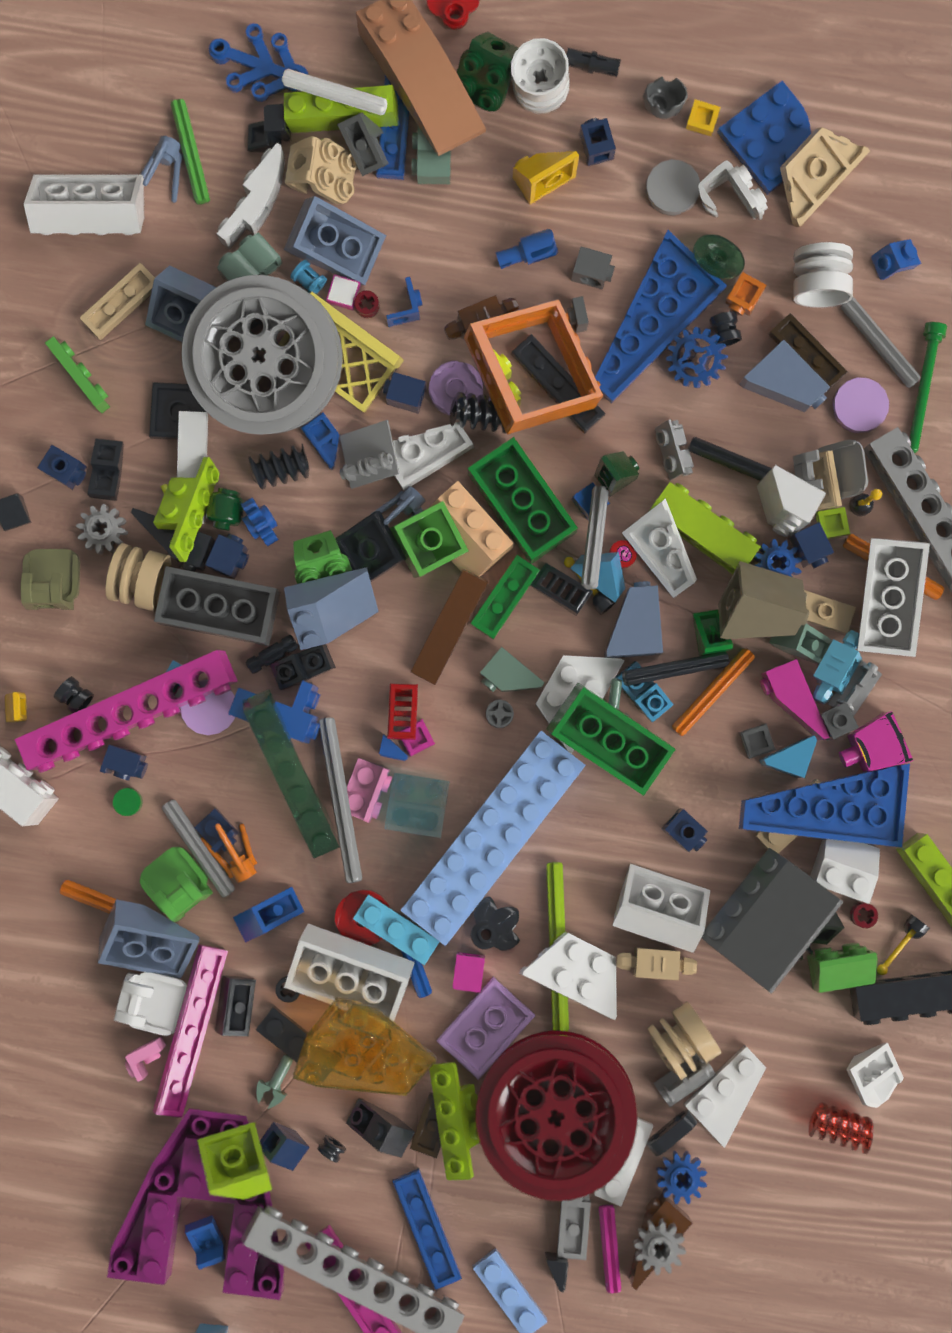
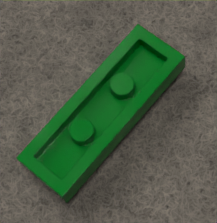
[471,555,540,640]

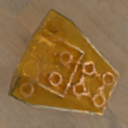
[293,997,437,1096]

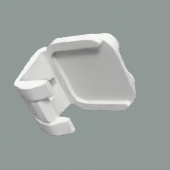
[698,160,768,220]
[114,972,187,1036]

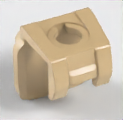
[285,136,358,204]

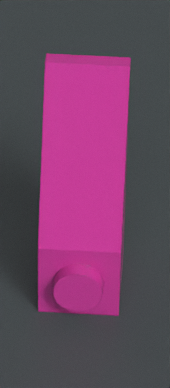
[760,659,830,740]

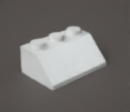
[757,465,826,537]
[612,864,710,953]

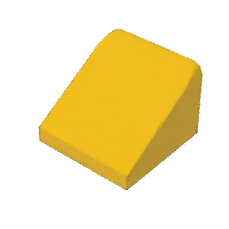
[5,692,27,722]

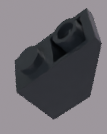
[346,1098,415,1158]

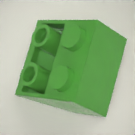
[807,943,877,993]

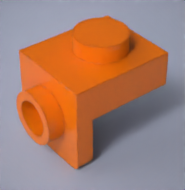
[726,272,766,316]

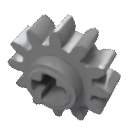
[76,504,128,555]
[633,1219,686,1275]

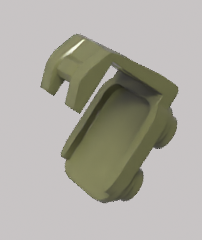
[21,549,80,610]

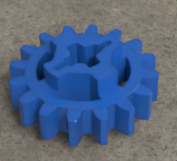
[666,327,728,388]

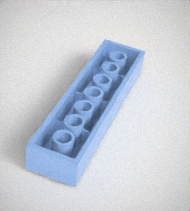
[401,731,586,946]

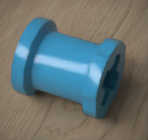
[290,260,327,294]

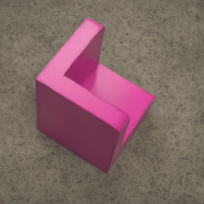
[453,952,485,993]

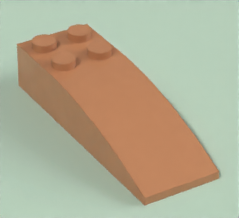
[356,0,486,156]

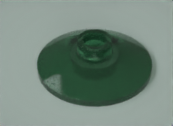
[693,234,745,279]

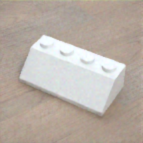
[24,175,144,235]
[857,538,930,657]

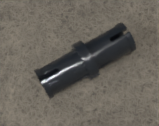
[566,47,621,77]

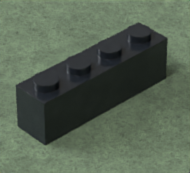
[850,970,952,1025]

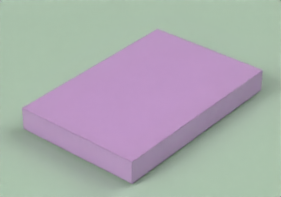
[436,976,535,1080]

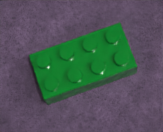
[468,437,578,564]
[546,682,676,796]

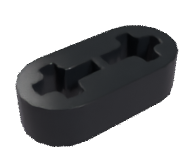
[646,1110,697,1156]

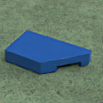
[301,412,340,470]

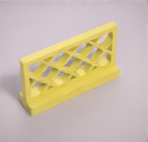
[278,292,404,413]

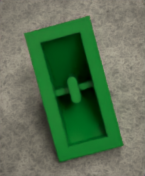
[693,609,733,656]

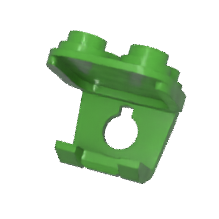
[293,530,352,584]
[140,847,213,923]

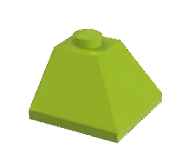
[197,1122,272,1199]

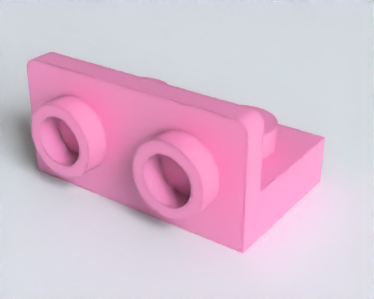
[347,758,393,823]

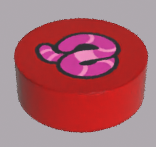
[609,540,637,569]

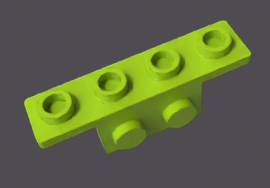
[153,457,219,562]
[429,1062,480,1180]

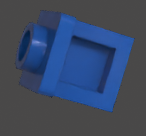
[871,239,921,280]
[185,1215,225,1270]

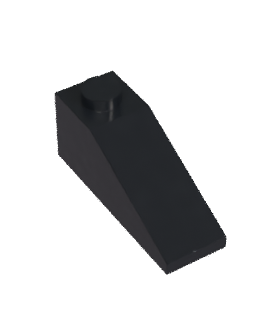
[131,508,216,572]

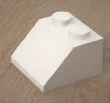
[810,839,880,904]

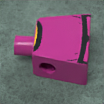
[839,711,914,772]

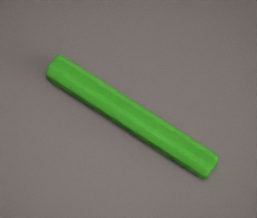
[171,99,210,205]

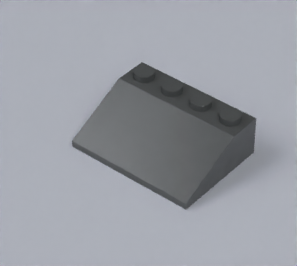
[701,848,843,994]

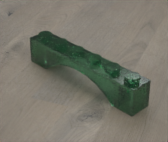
[243,689,340,859]

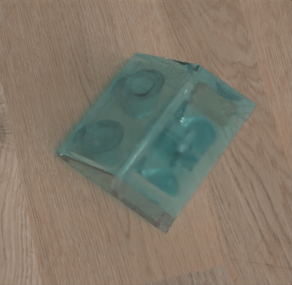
[384,773,450,838]

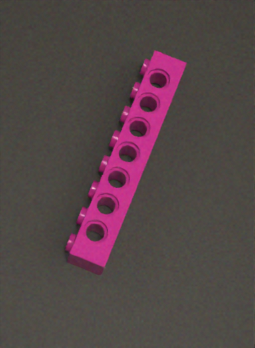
[15,650,238,773]

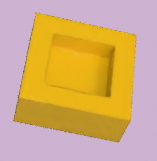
[686,99,721,137]

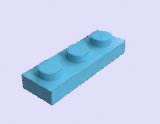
[353,894,439,965]

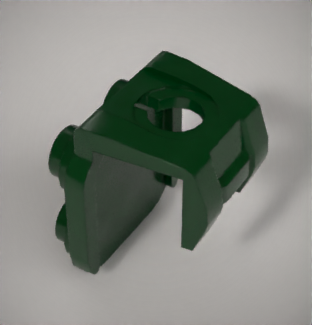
[456,32,519,112]

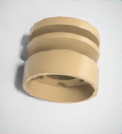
[106,543,172,611]
[647,1001,722,1080]

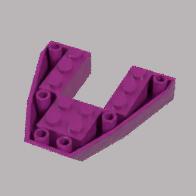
[107,1109,284,1300]

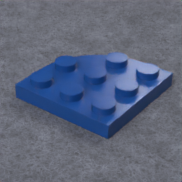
[717,80,811,195]

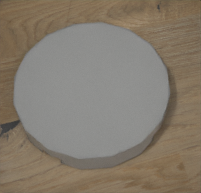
[646,159,700,216]

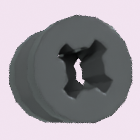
[486,700,514,728]

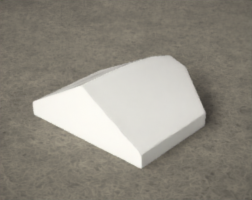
[846,1043,904,1108]

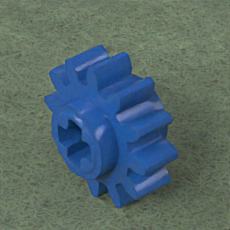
[241,498,279,547]
[753,539,803,577]
[656,1151,707,1204]

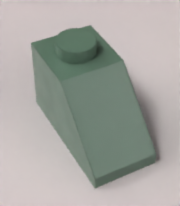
[769,623,833,665]
[480,647,545,692]

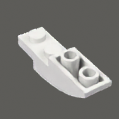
[217,143,285,250]

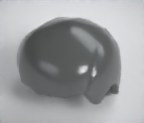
[643,77,688,119]

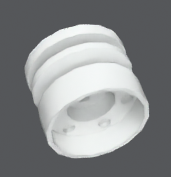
[511,38,569,114]
[793,242,853,307]

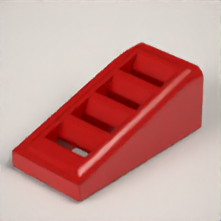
[387,683,418,740]

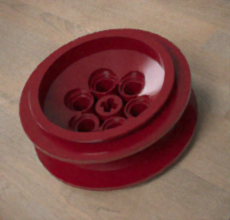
[476,1030,637,1201]

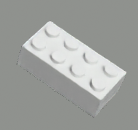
[0,746,59,826]
[284,924,415,1026]

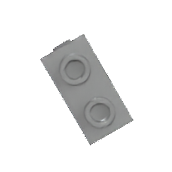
[655,419,694,481]
[828,660,882,716]
[654,1054,716,1107]

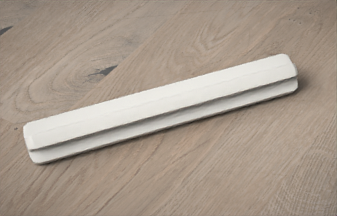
[282,69,388,115]

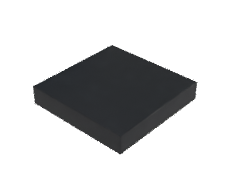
[149,382,206,440]
[335,511,407,582]

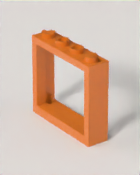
[464,299,603,435]

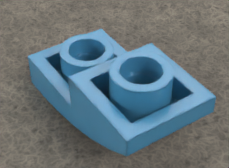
[615,661,674,722]

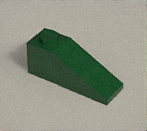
[594,451,640,497]

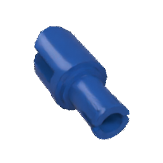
[495,229,558,269]

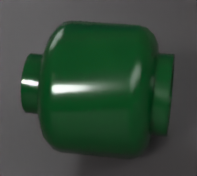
[205,488,245,531]

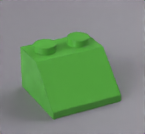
[390,501,469,578]

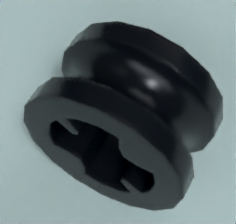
[275,976,301,1003]
[317,1135,346,1163]

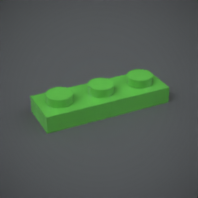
[45,336,110,413]

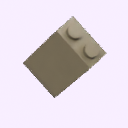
[718,561,809,639]

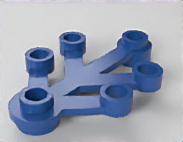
[209,23,309,102]

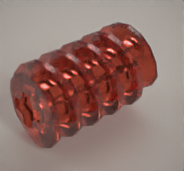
[808,1102,874,1154]

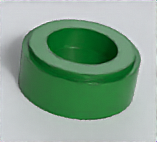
[113,788,143,816]

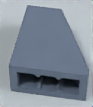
[740,340,830,413]
[604,581,663,658]

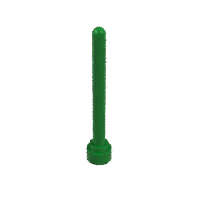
[909,322,948,453]

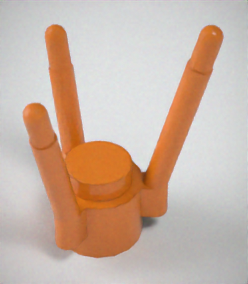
[200,823,257,883]

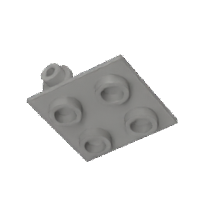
[340,420,400,489]

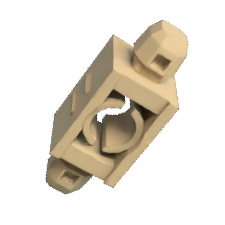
[616,947,697,981]

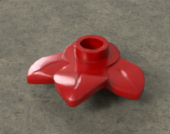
[427,0,480,30]

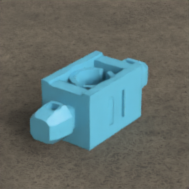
[813,630,862,704]

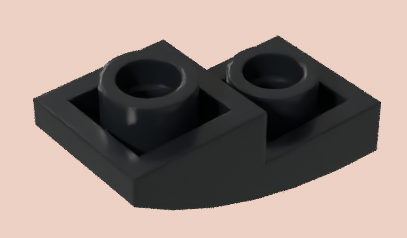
[270,644,336,690]

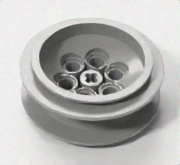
[182,275,343,435]

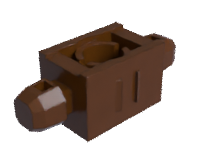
[444,295,519,340]

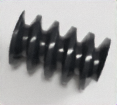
[450,392,506,434]
[248,443,310,490]

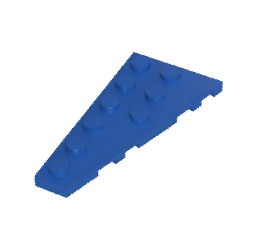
[595,230,727,404]
[739,763,910,847]

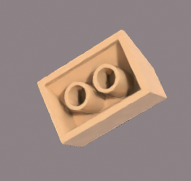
[430,481,514,577]

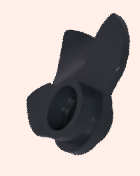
[471,896,520,951]

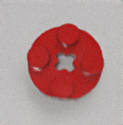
[335,889,390,946]

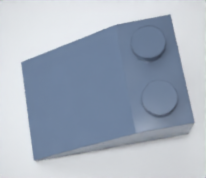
[284,196,386,286]
[284,567,379,650]
[98,899,199,979]

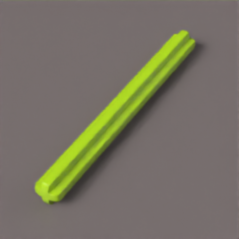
[546,862,569,1031]

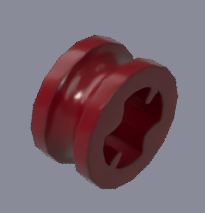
[354,290,380,318]
[850,902,878,929]

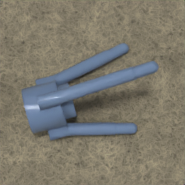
[140,136,184,203]
[364,486,425,525]

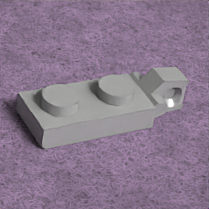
[557,1195,591,1260]

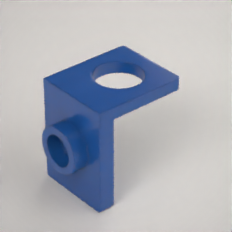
[386,277,423,327]

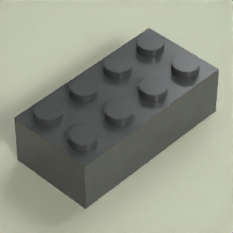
[154,566,281,646]

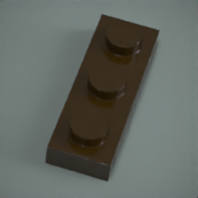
[769,313,848,393]

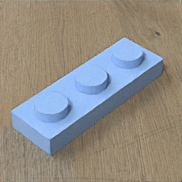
[473,1248,547,1333]

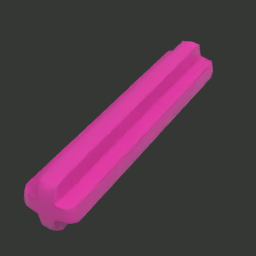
[599,1204,621,1293]

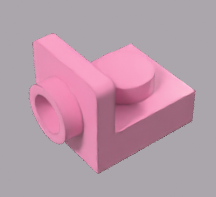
[125,1036,166,1082]

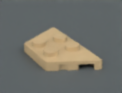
[780,127,870,227]

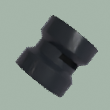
[709,311,742,346]
[54,676,94,713]

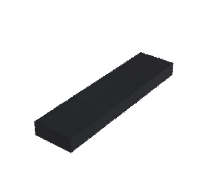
[511,334,606,434]

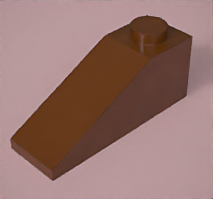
[629,1194,693,1290]

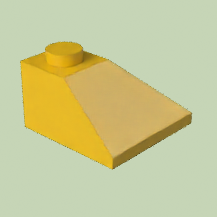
[513,151,579,204]

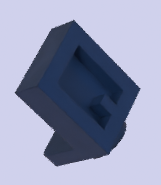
[194,808,239,853]

